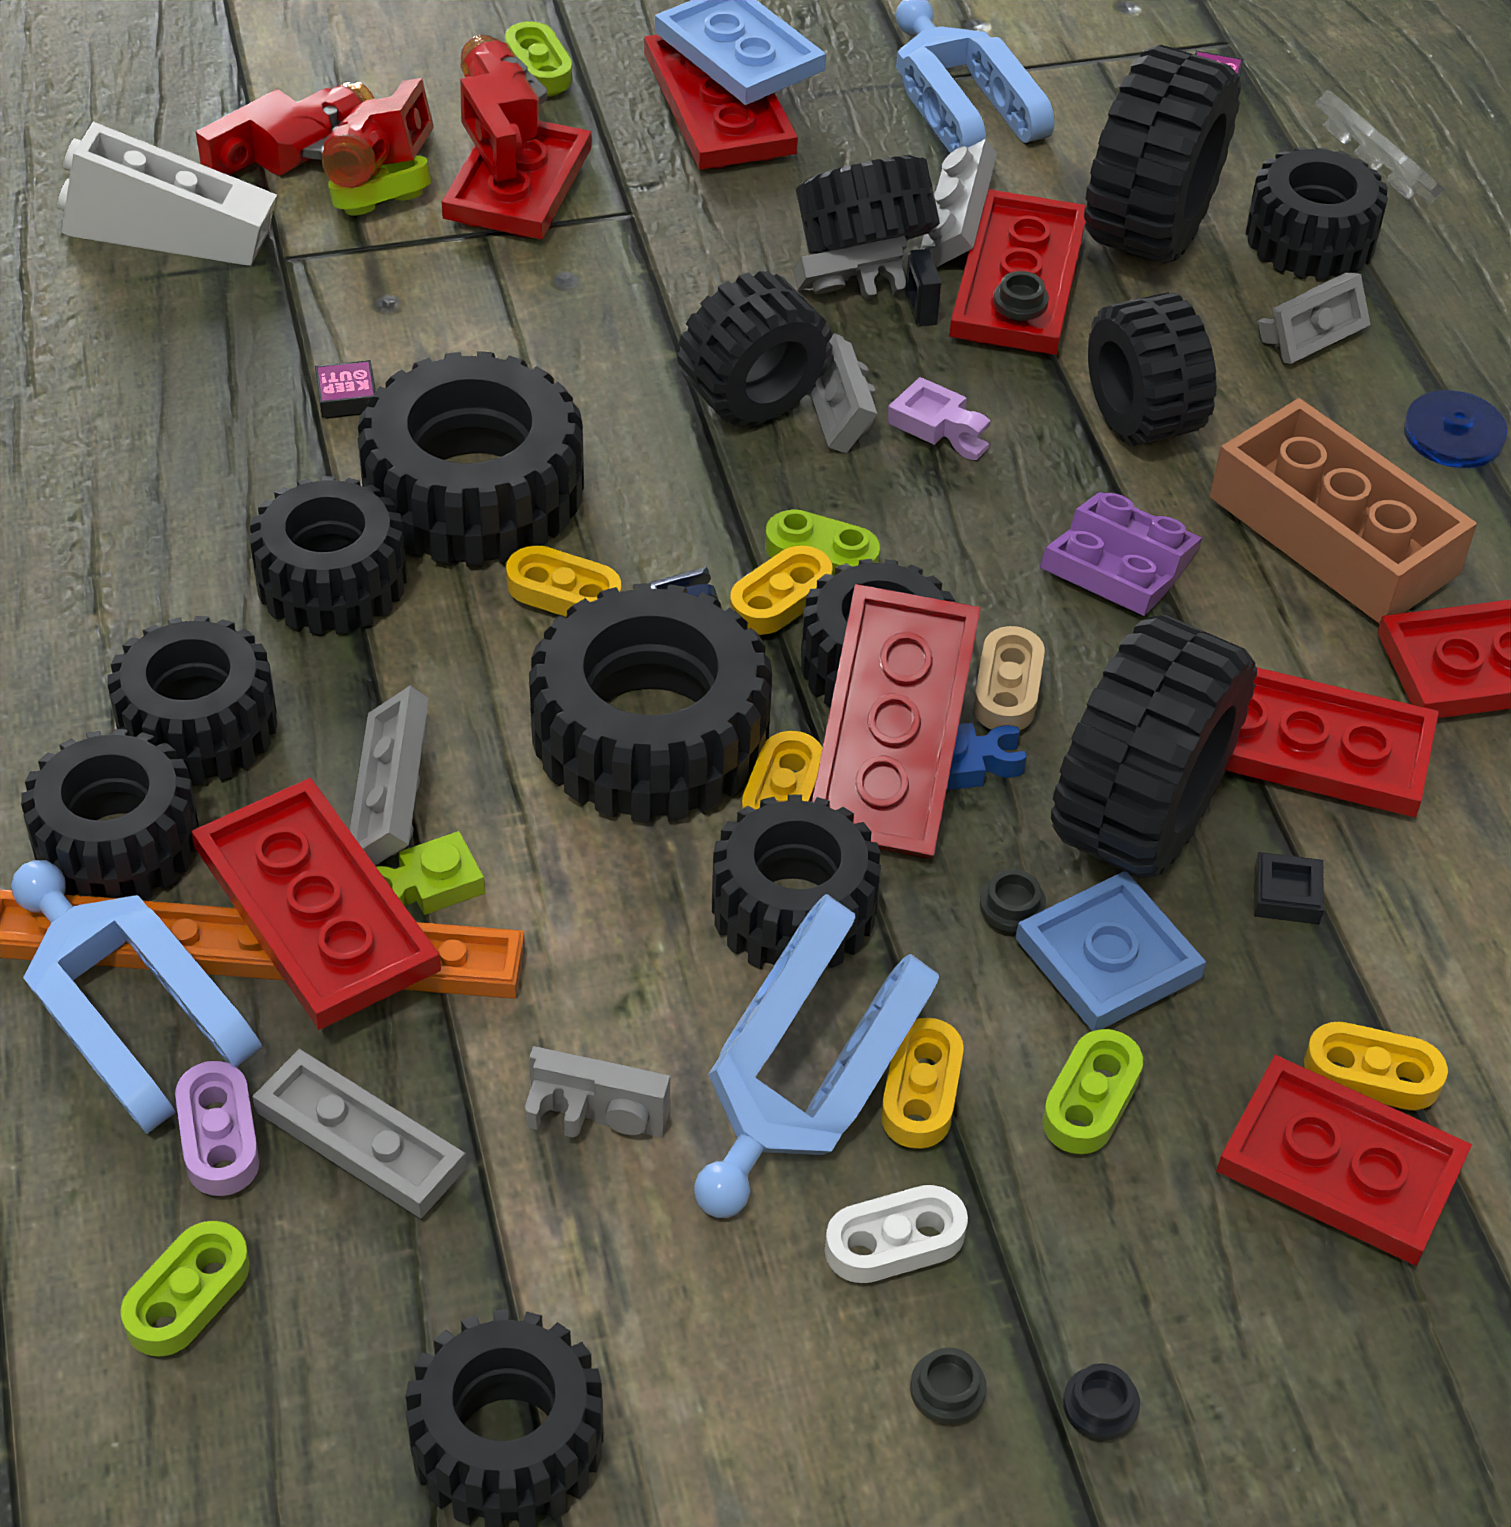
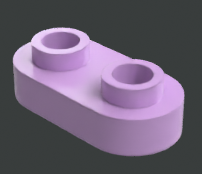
[175,1061,259,1196]

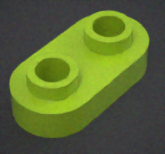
[505,21,572,97]
[328,155,432,215]
[765,509,880,576]
[1042,1029,1143,1154]
[121,1221,250,1356]

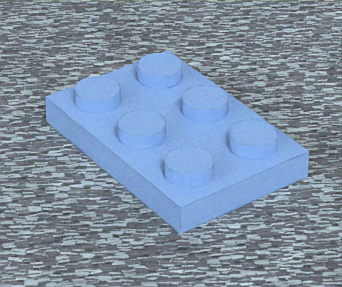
[655,0,826,105]

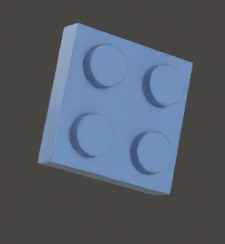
[1016,871,1206,1031]

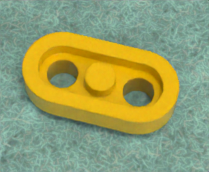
[506,546,621,617]
[730,546,833,635]
[742,731,823,809]
[881,1018,964,1149]
[1304,1022,1448,1110]

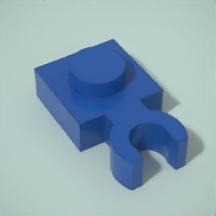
[946,723,1027,790]

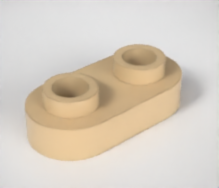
[973,626,1045,731]

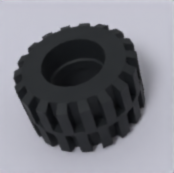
[1246,147,1388,279]
[795,155,940,254]
[677,271,833,428]
[1088,292,1217,446]
[249,476,407,634]
[801,559,955,707]
[108,616,277,785]
[21,729,199,901]
[712,795,881,968]
[405,1310,604,1527]

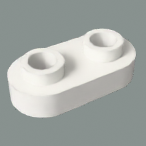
[825,1185,968,1283]

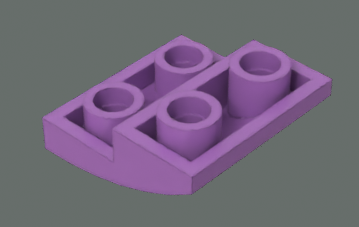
[1040,492,1203,616]

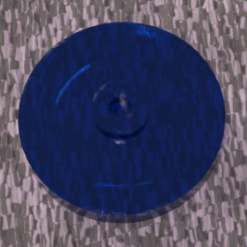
[1404,390,1508,468]

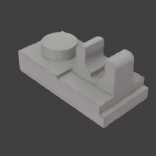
[792,236,907,300]
[1258,273,1371,364]
[811,333,878,453]
[525,1046,670,1138]

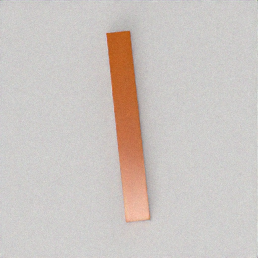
[0,889,525,999]

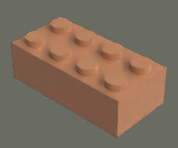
[1210,398,1477,624]

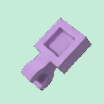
[888,377,991,460]

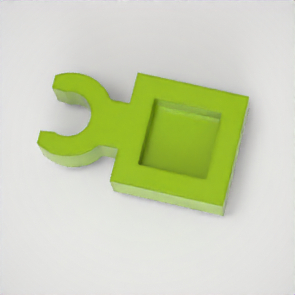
[376,831,485,915]

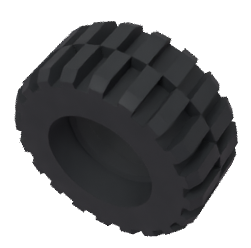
[1084,44,1241,264]
[357,351,584,567]
[529,583,773,822]
[1051,615,1257,878]

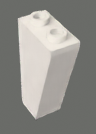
[57,122,277,266]

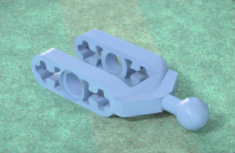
[895,0,1054,153]
[11,860,262,1134]
[694,894,939,1218]

